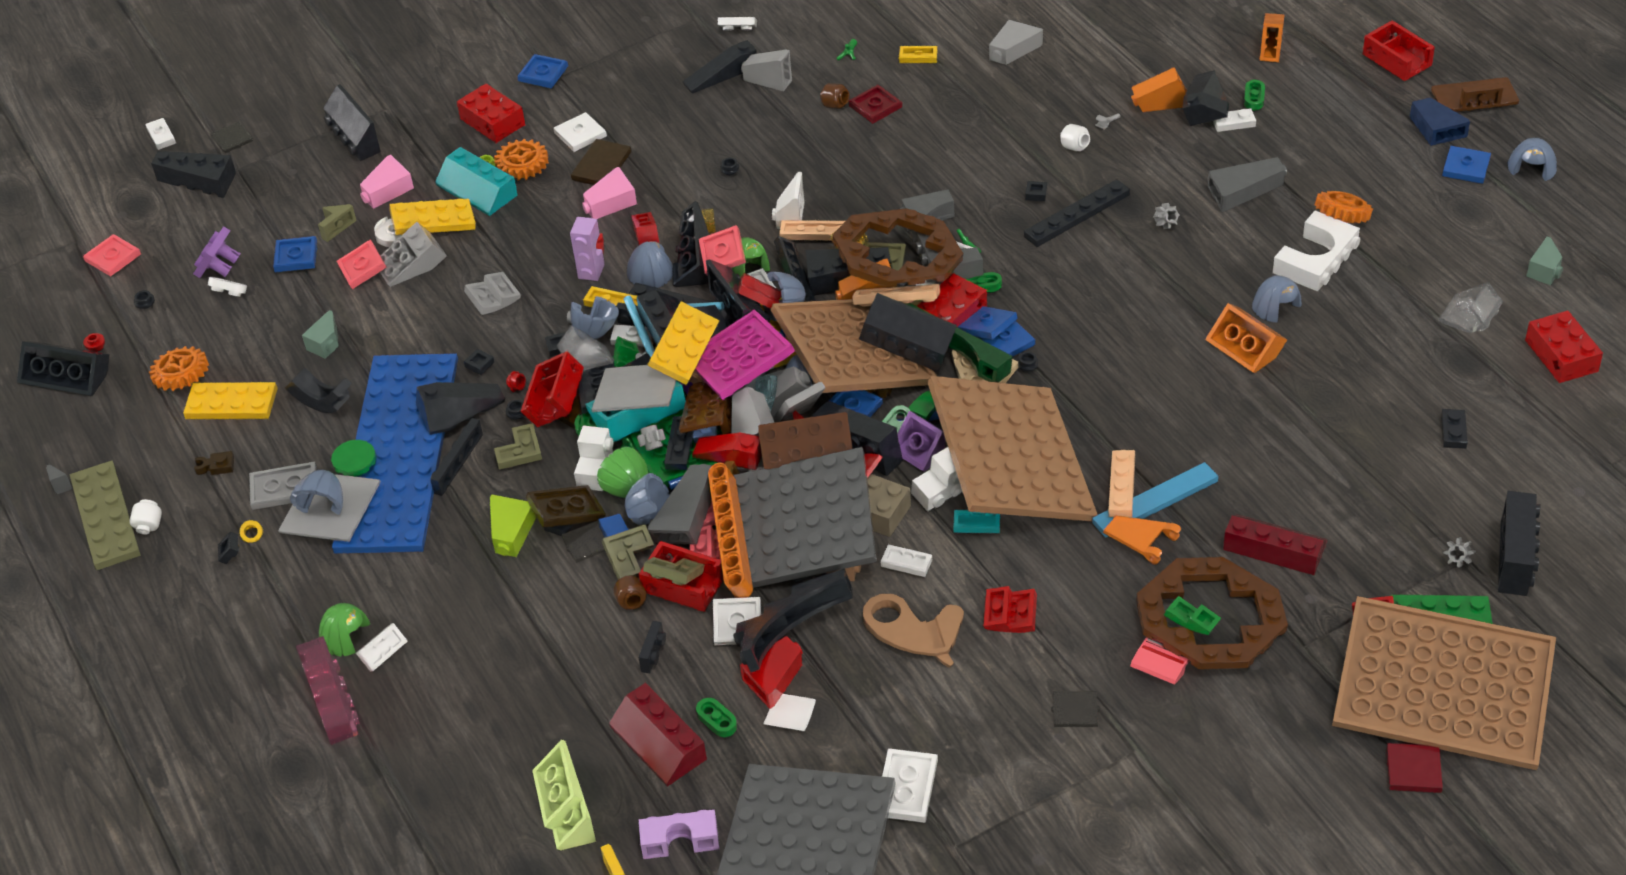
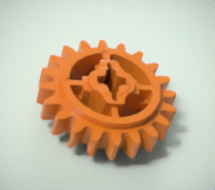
[494,139,549,181]
[1314,191,1373,223]
[149,346,209,391]

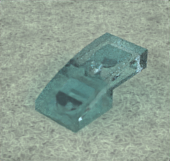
[756,375,777,412]

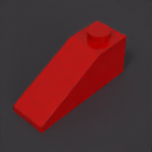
[631,212,660,246]
[692,432,762,470]

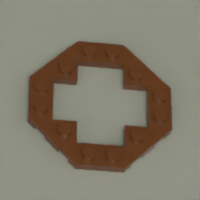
[832,208,964,288]
[1136,557,1288,669]

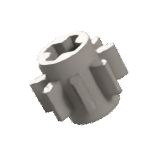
[1153,203,1180,229]
[637,425,666,451]
[1443,537,1476,568]

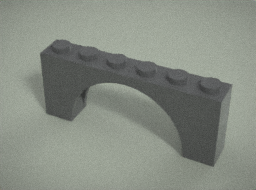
[899,189,983,285]

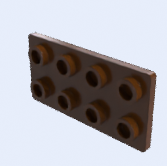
[1431,77,1519,112]
[679,382,732,434]
[758,412,852,469]

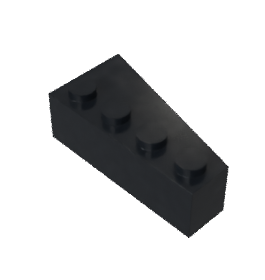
[151,151,236,198]
[805,247,893,296]
[812,401,903,476]

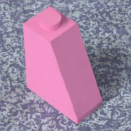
[360,155,414,209]
[582,167,637,219]

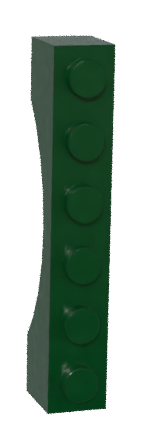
[907,303,1013,383]

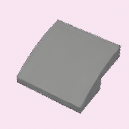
[464,272,521,315]

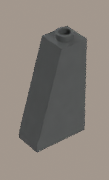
[1208,157,1287,212]
[647,464,712,544]

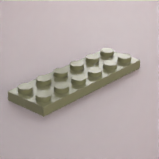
[69,461,141,570]

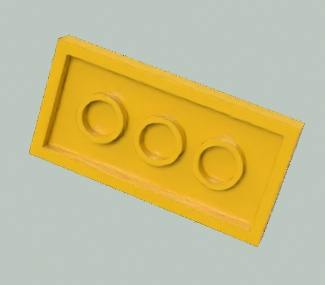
[390,199,476,235]
[647,301,719,385]
[183,382,277,419]

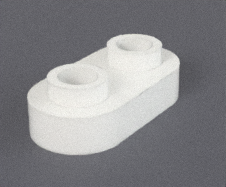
[208,277,247,297]

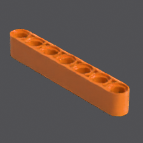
[708,462,753,598]

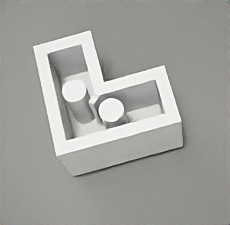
[574,426,613,491]
[911,447,962,511]

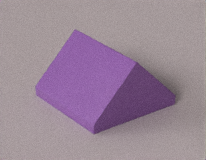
[898,411,945,471]

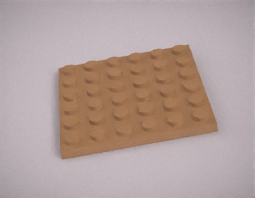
[771,299,936,393]

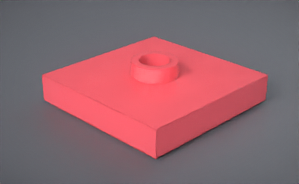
[699,225,746,276]
[83,234,141,277]
[337,239,387,289]

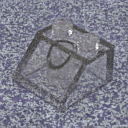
[1438,282,1503,333]
[557,325,614,370]

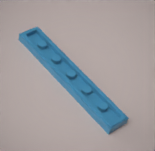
[1092,462,1218,538]

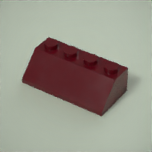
[1223,514,1328,575]
[609,682,707,787]

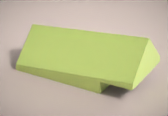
[532,740,596,850]

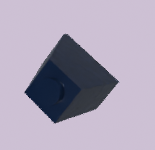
[1410,98,1470,146]

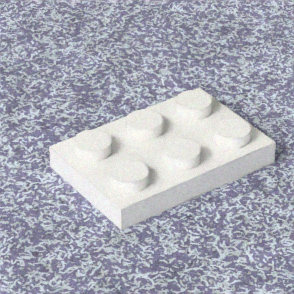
[882,749,938,823]

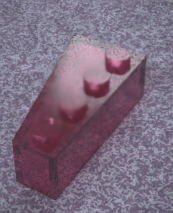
[296,636,360,745]

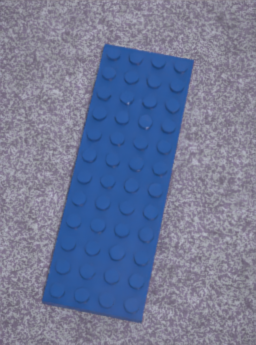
[332,354,458,553]

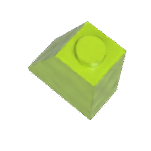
[490,495,536,557]

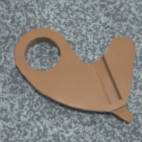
[863,594,964,667]

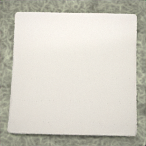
[763,694,816,731]

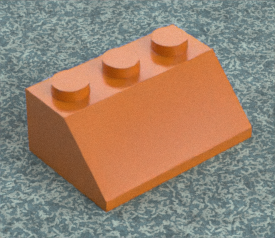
[1205,303,1287,373]

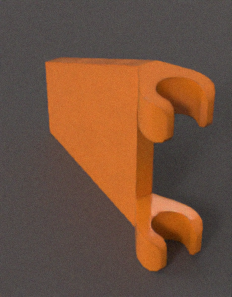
[1103,515,1181,565]

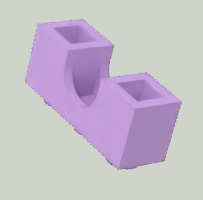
[570,217,605,281]
[639,810,719,859]

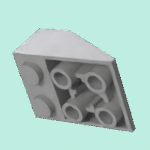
[380,222,447,287]

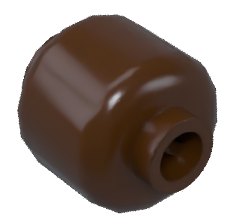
[820,83,850,109]
[614,575,646,610]

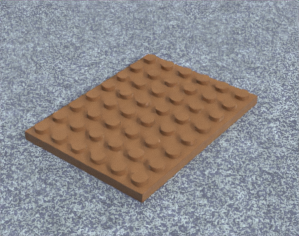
[928,376,1098,521]
[1332,596,1556,770]

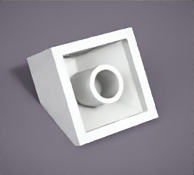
[772,172,804,229]

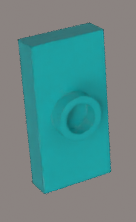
[953,510,1000,533]

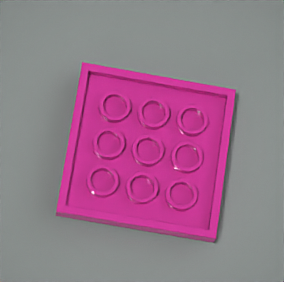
[694,310,795,400]

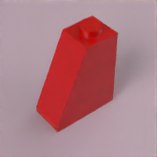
[740,636,803,709]

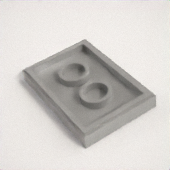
[773,382,825,423]
[249,462,317,510]

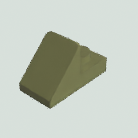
[318,204,357,242]

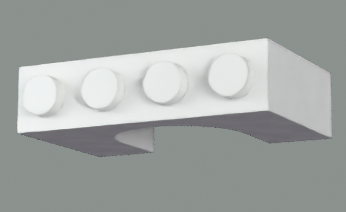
[1273,211,1360,291]

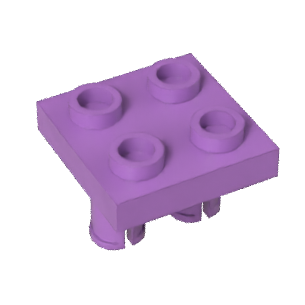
[193,226,241,278]

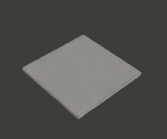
[592,365,676,412]
[278,472,381,542]

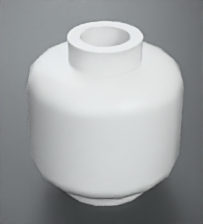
[1060,124,1090,151]
[130,500,162,534]

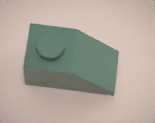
[1527,237,1563,285]
[302,310,339,359]

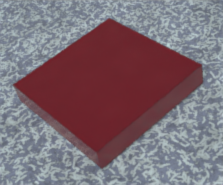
[848,85,902,124]
[1386,743,1443,793]

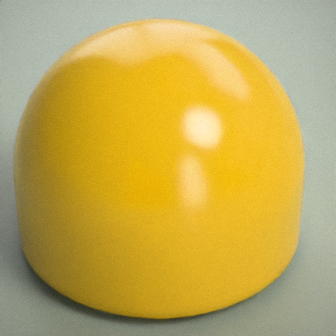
[240,520,263,543]

